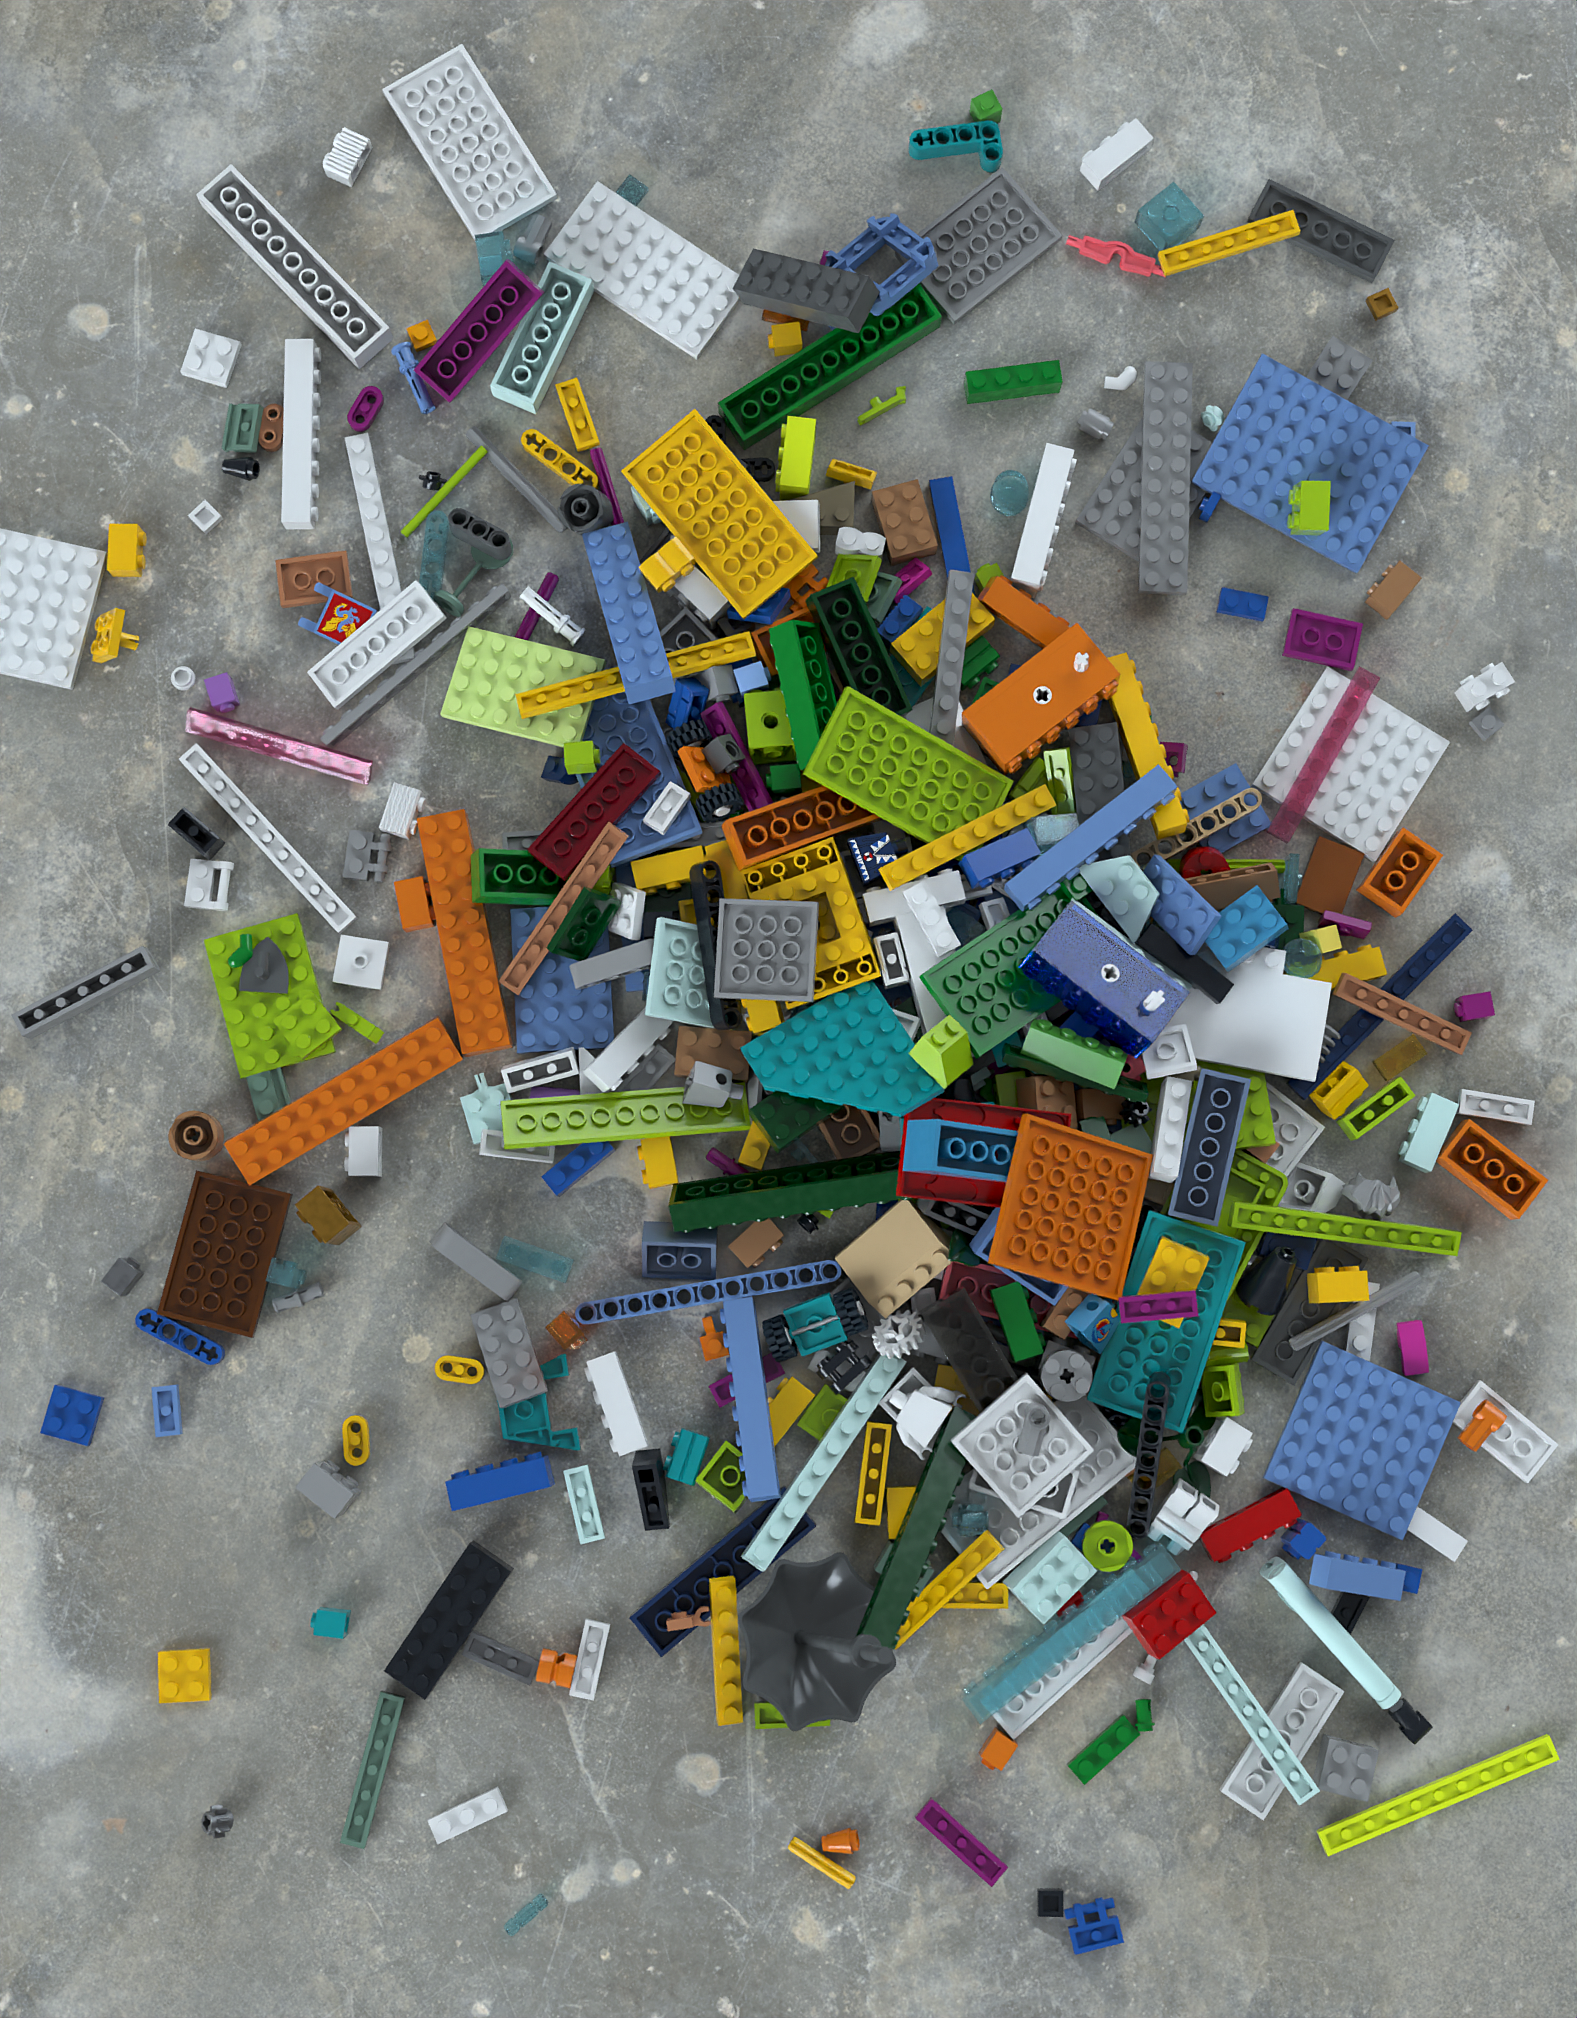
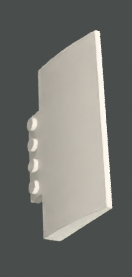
[1118,942,1332,1082]

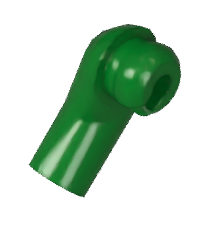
[228,934,253,968]

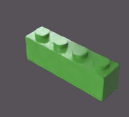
[1020,1018,1128,1089]

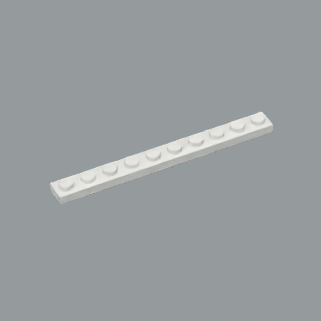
[345,433,415,664]
[179,743,357,934]

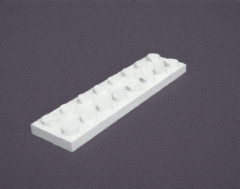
[979,1565,1150,1740]

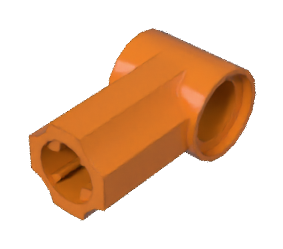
[1457,1399,1507,1452]

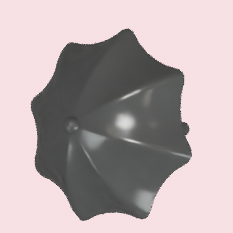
[737,1552,896,1731]

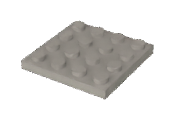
[714,898,819,1002]

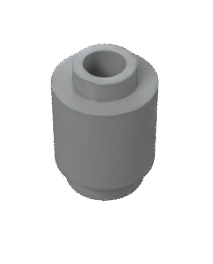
[1077,408,1114,440]

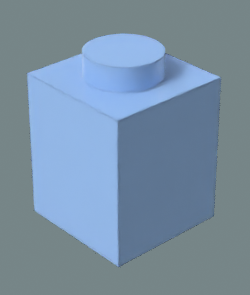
[733,661,772,698]

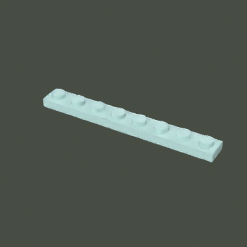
[1184,1624,1320,1806]

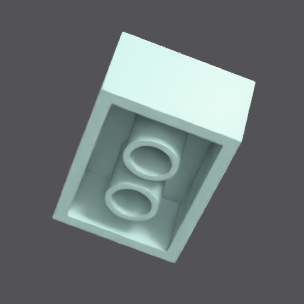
[1002,1531,1097,1624]

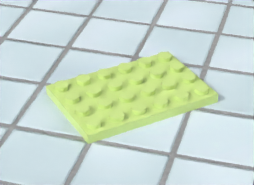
[440,626,606,747]

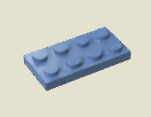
[1143,855,1222,955]

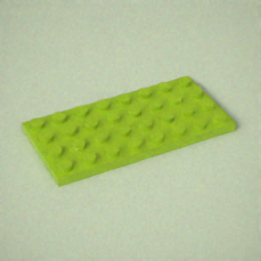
[803,686,1013,862]

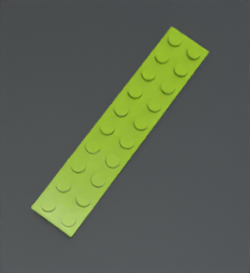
[500,1082,751,1149]

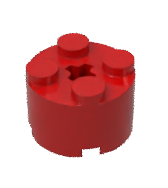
[1179,846,1230,879]

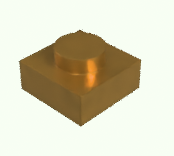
[1365,288,1398,321]

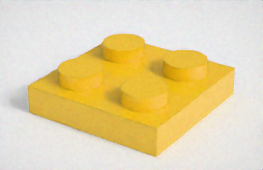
[158,1648,211,1703]

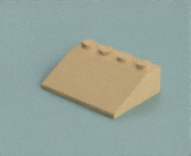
[835,1199,953,1319]

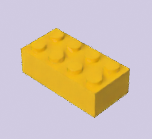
[890,593,995,687]

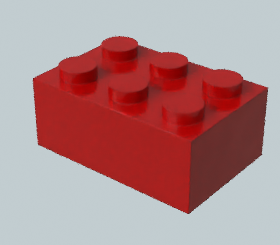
[1121,1568,1217,1660]

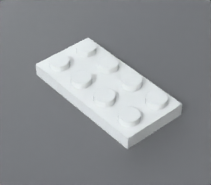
[1453,1380,1558,1483]

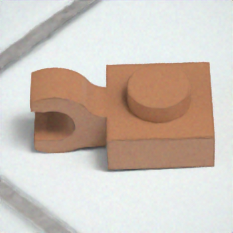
[666,1606,711,1631]

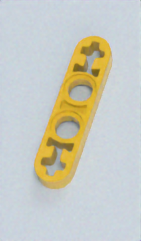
[521,429,599,489]

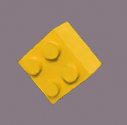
[1307,1266,1369,1303]

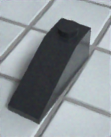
[632,1448,670,1531]

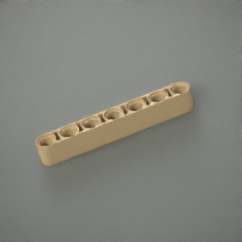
[1132,788,1262,871]

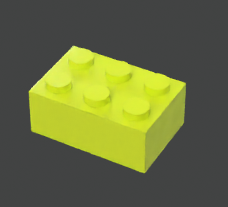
[775,416,816,501]

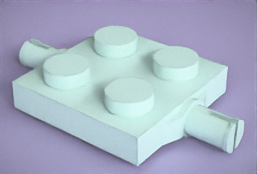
[460,1073,513,1144]

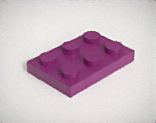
[1282,608,1363,671]

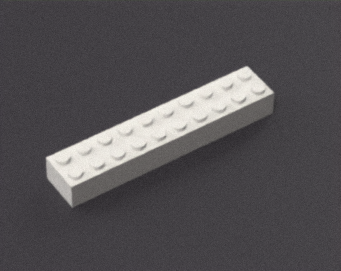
[196,164,394,369]

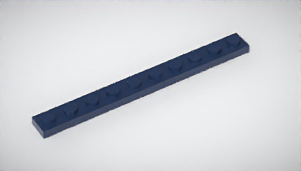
[1286,913,1473,1101]

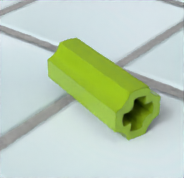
[1205,1342,1249,1367]

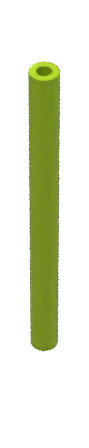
[400,445,488,538]

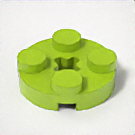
[1082,1520,1133,1572]

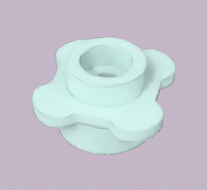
[1201,405,1224,432]

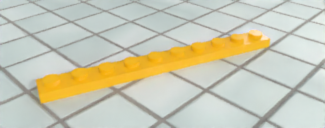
[515,631,756,719]

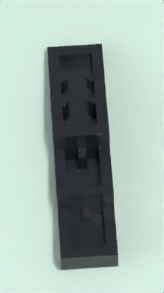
[1136,924,1234,1004]

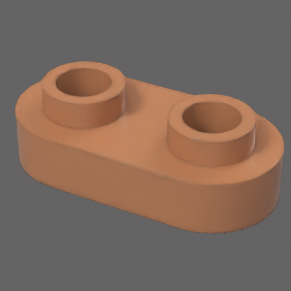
[258,404,284,452]

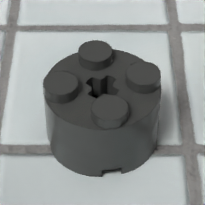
[558,484,614,536]

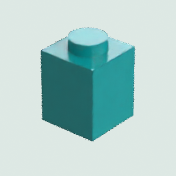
[310,1607,351,1639]

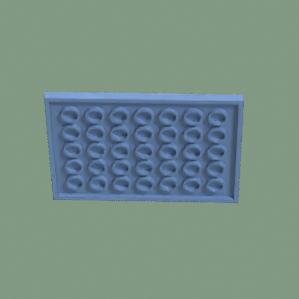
[1191,353,1429,573]

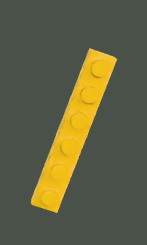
[1158,210,1301,277]
[895,1530,1005,1650]
[709,1576,743,1726]

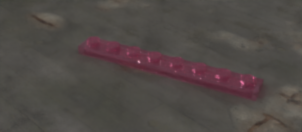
[1266,666,1380,844]
[185,707,373,786]

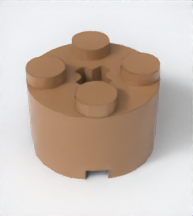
[168,1110,224,1162]

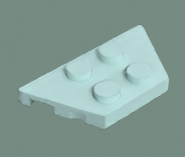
[1079,855,1160,943]

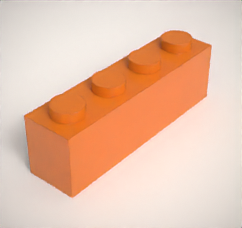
[978,575,1070,649]

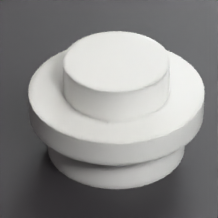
[171,666,196,690]

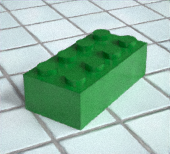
[471,848,573,905]

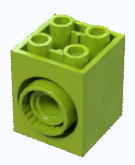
[744,688,797,765]

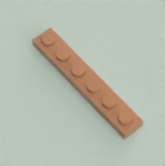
[1332,973,1472,1055]

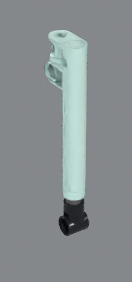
[1259,1557,1433,1745]

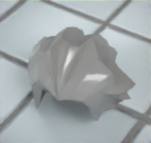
[1340,1172,1400,1220]

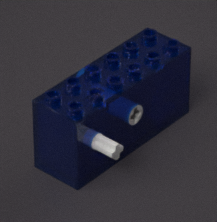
[1019,901,1190,1059]

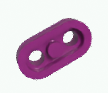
[347,386,384,432]

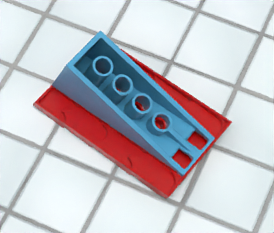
[896,1098,1072,1208]

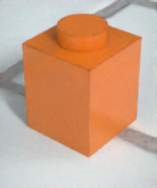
[979,1727,1018,1771]

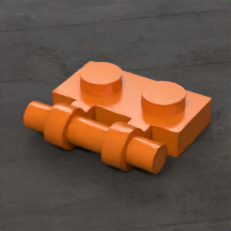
[783,563,829,613]

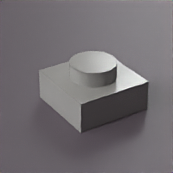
[1469,707,1504,741]

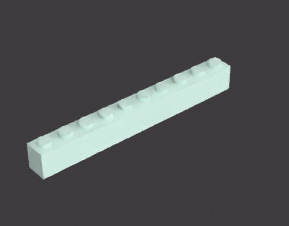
[741,1353,906,1571]

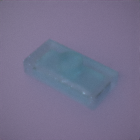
[1283,853,1302,905]

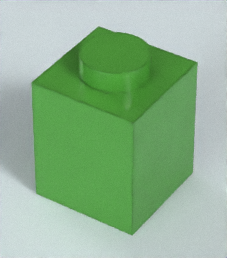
[969,89,1003,124]

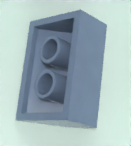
[642,1221,718,1280]

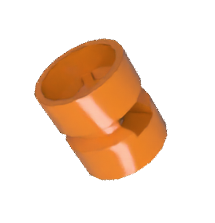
[536,1648,578,1688]

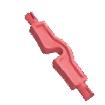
[1066,235,1166,278]

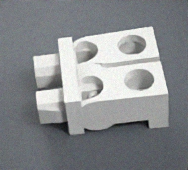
[1148,1478,1220,1556]

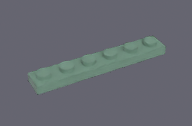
[340,1691,406,1849]

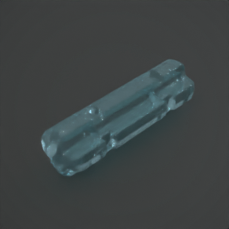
[504,1894,549,1936]

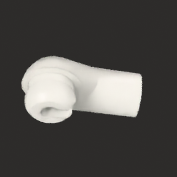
[1104,366,1137,390]

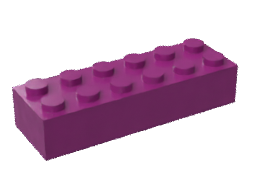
[414,259,545,403]

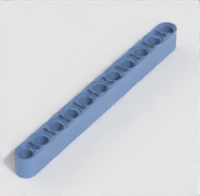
[575,1260,841,1324]

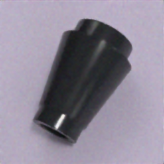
[222,457,260,481]

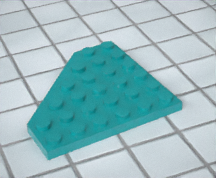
[740,980,945,1117]

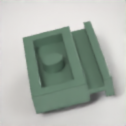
[221,404,264,453]
[246,1067,291,1121]

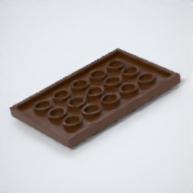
[157,1170,293,1338]

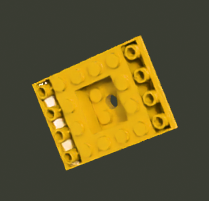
[740,837,881,1010]

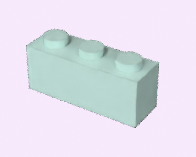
[1398,1093,1459,1173]

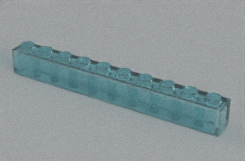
[960,1543,1181,1724]

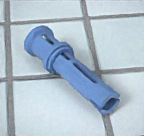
[391,342,436,414]

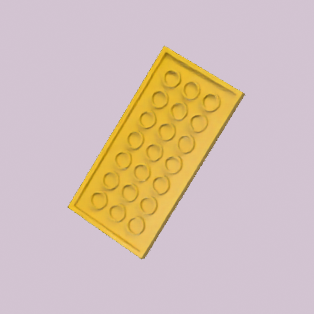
[621,409,818,619]

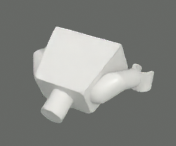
[889,1386,966,1460]

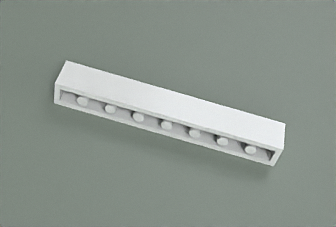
[281,339,321,529]

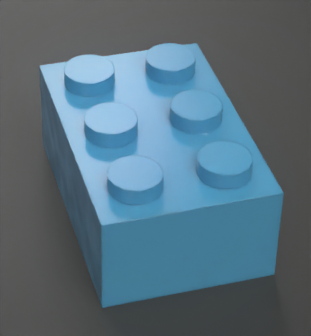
[1204,885,1289,972]

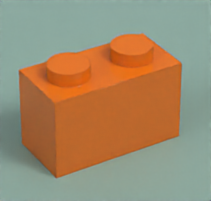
[394,876,436,932]

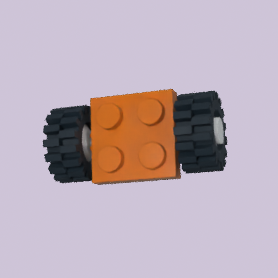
[666,720,743,823]

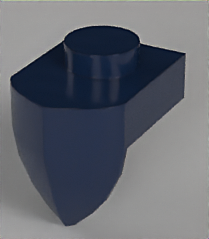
[541,755,578,785]

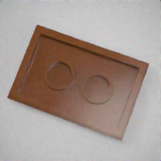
[1293,836,1364,915]

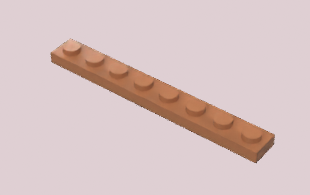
[498,822,629,995]

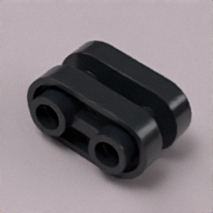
[816,1340,872,1395]

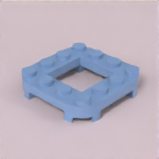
[825,213,938,316]

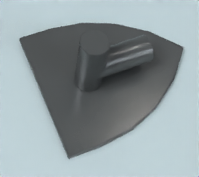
[239,937,289,994]

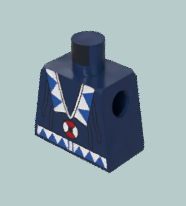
[847,832,909,887]

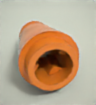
[822,1828,860,1854]

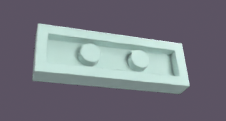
[563,1464,605,1545]

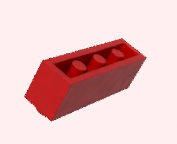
[1199,1487,1302,1563]

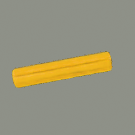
[788,1837,856,1889]

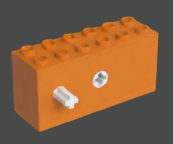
[962,623,1120,776]

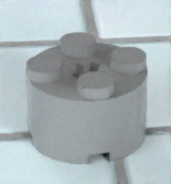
[1038,1350,1092,1402]

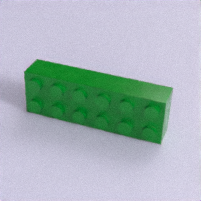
[769,620,837,770]

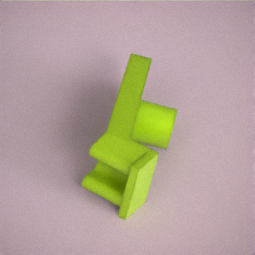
[857,386,906,426]
[330,1002,385,1044]

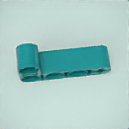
[908,121,1003,173]

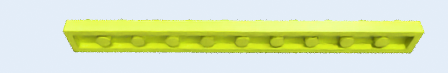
[1316,1734,1560,1856]

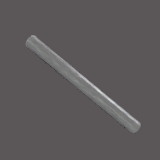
[466,426,567,533]
[1289,1271,1422,1351]

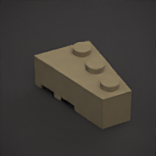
[786,481,855,535]

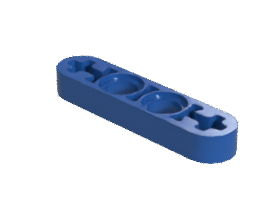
[135,1309,225,1365]

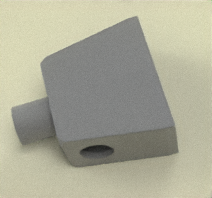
[683,1061,744,1108]

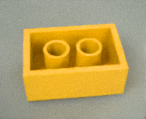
[1136,1236,1209,1328]

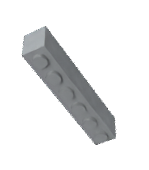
[11,946,161,1039]

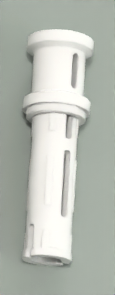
[519,586,586,646]

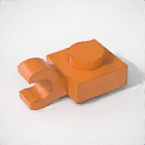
[699,1316,730,1361]

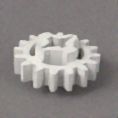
[872,1310,926,1359]

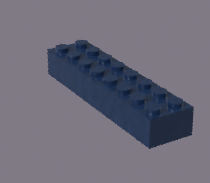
[629,1485,816,1657]

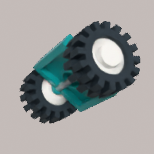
[762,1287,869,1363]

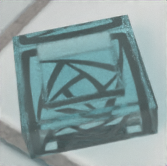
[616,174,649,206]

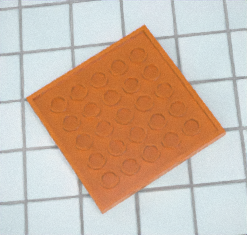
[988,1114,1153,1301]

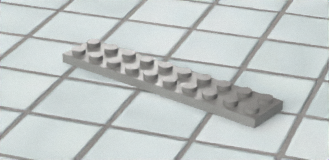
[1138,361,1193,595]

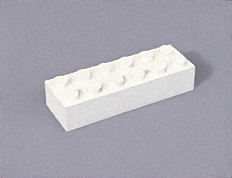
[1010,443,1077,599]

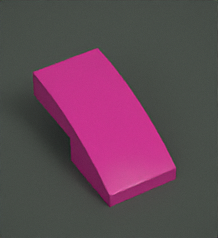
[1396,1320,1429,1376]

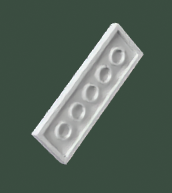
[307,580,447,710]
[1219,1662,1345,1820]

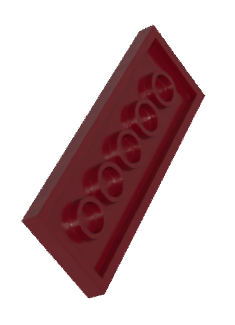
[527,743,661,881]

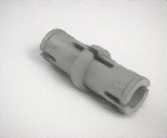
[272,1282,325,1314]

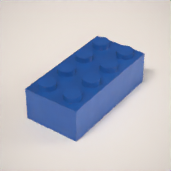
[445,1451,555,1511]

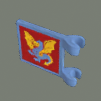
[298,582,377,645]

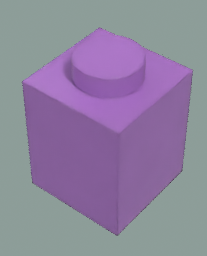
[204,672,240,713]

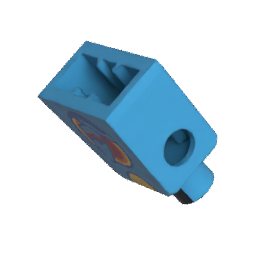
[1065,1294,1121,1354]

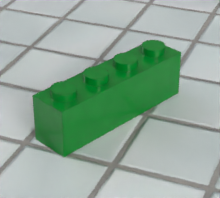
[964,360,1063,404]

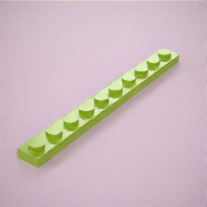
[1227,1201,1462,1256]

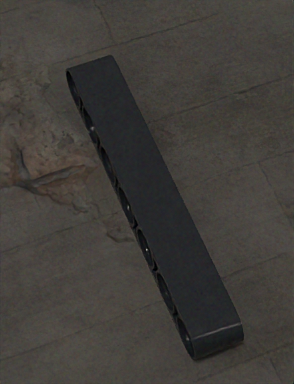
[689,860,742,1030]
[1126,1371,1171,1539]

